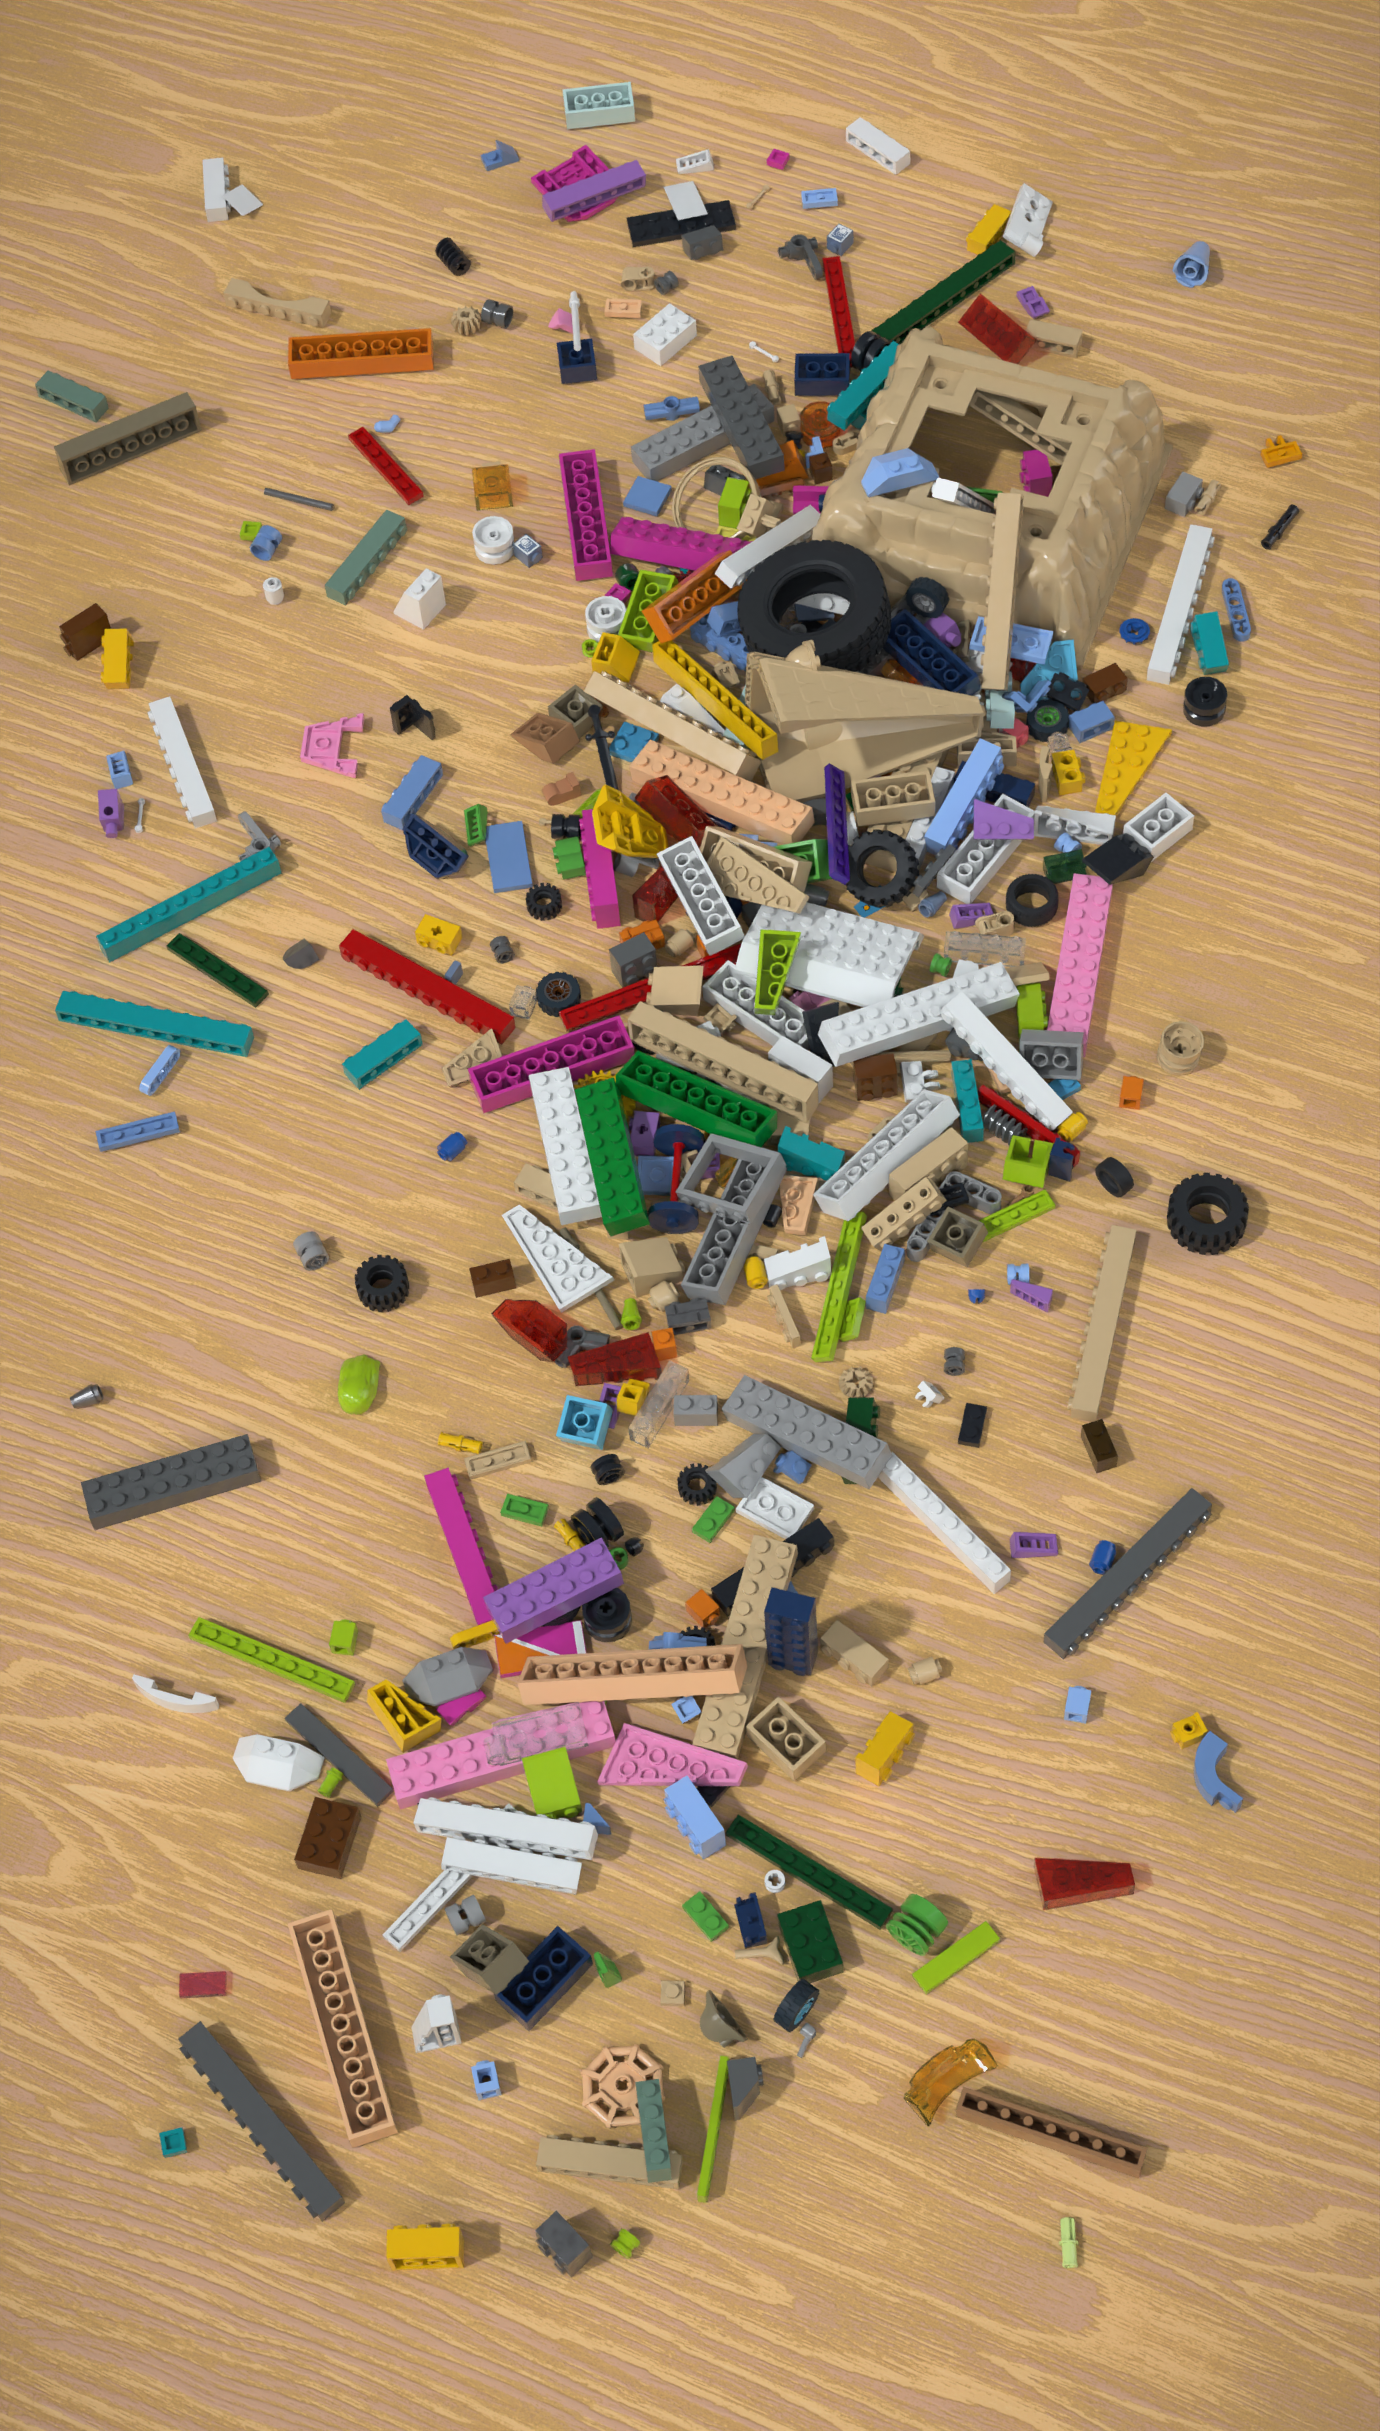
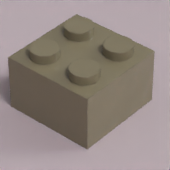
[927,1207,988,1267]

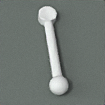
[749,342,779,363]
[135,798,145,833]

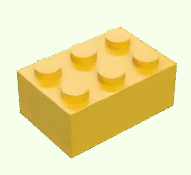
[386,2223,464,2271]

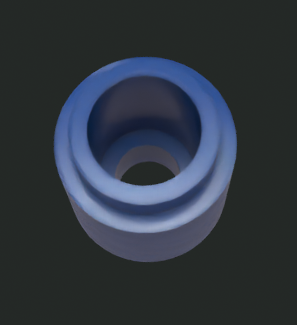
[437,1132,467,1161]
[1089,1540,1116,1575]

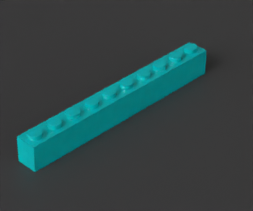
[96,847,281,963]
[55,991,254,1057]

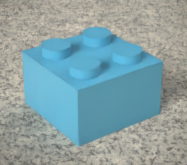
[556,1395,613,1450]

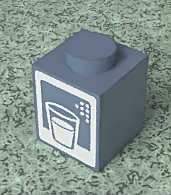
[827,224,854,256]
[512,534,543,568]

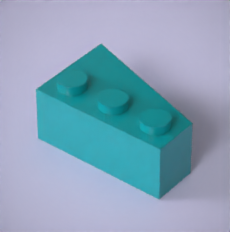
[778,1126,845,1181]

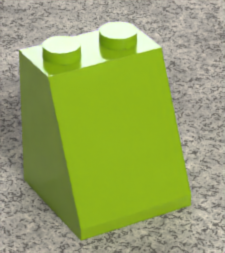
[522,1746,582,1819]

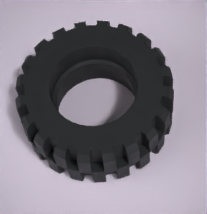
[846,829,920,907]
[1167,1172,1249,1255]

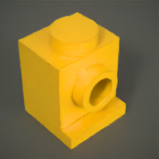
[1170,1712,1208,1749]

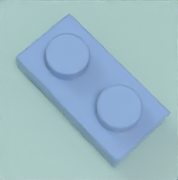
[801,188,838,209]

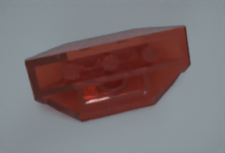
[491,1299,568,1362]

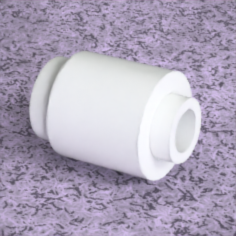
[263,577,284,605]

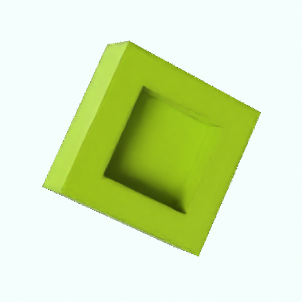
[239,521,262,541]

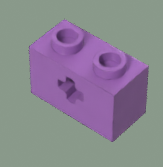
[629,1111,660,1157]

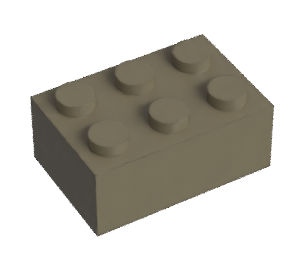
[450,1924,529,1995]

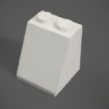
[394,568,446,630]

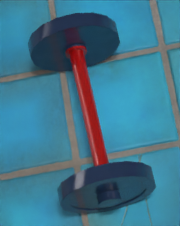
[647,1124,705,1234]

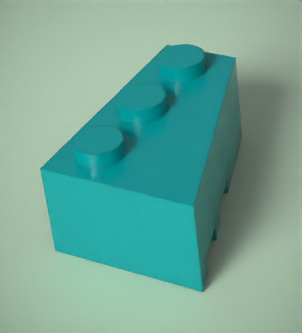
[1190,611,1229,675]

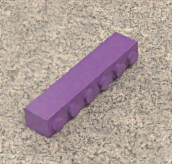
[542,160,646,222]

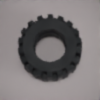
[355,1255,410,1312]

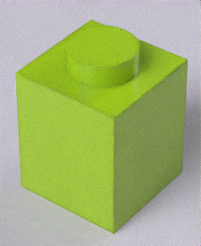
[329,1619,358,1656]

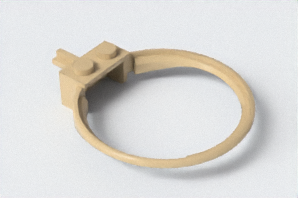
[672,457,781,539]

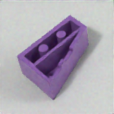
[973,799,1034,840]

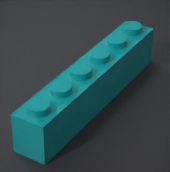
[827,341,899,431]

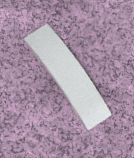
[132,1675,219,1713]

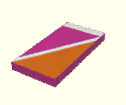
[494,1620,586,1678]

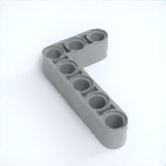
[907,1171,1002,1262]

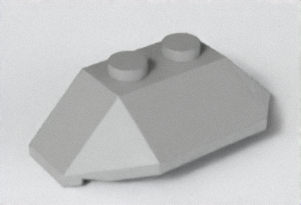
[402,1647,493,1706]

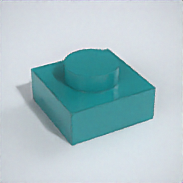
[159,2127,188,2158]

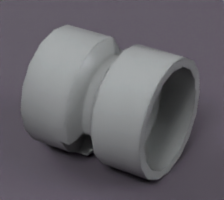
[293,1231,329,1271]
[445,1895,486,1936]

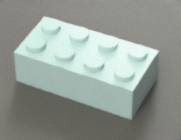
[562,82,635,129]

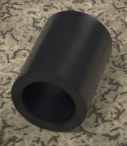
[763,1204,782,1228]

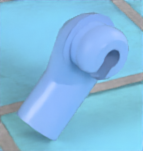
[374,415,400,433]

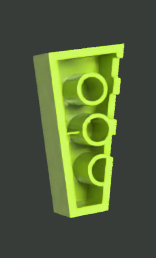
[754,929,801,1015]

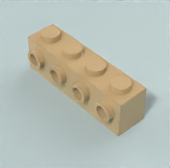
[861,1177,947,1252]

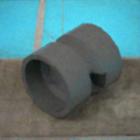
[481,299,513,328]

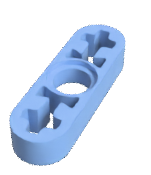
[139,1045,180,1096]

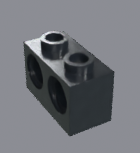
[1044,672,1090,711]

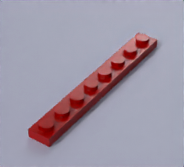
[822,256,855,367]

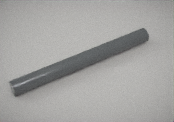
[264,488,334,511]

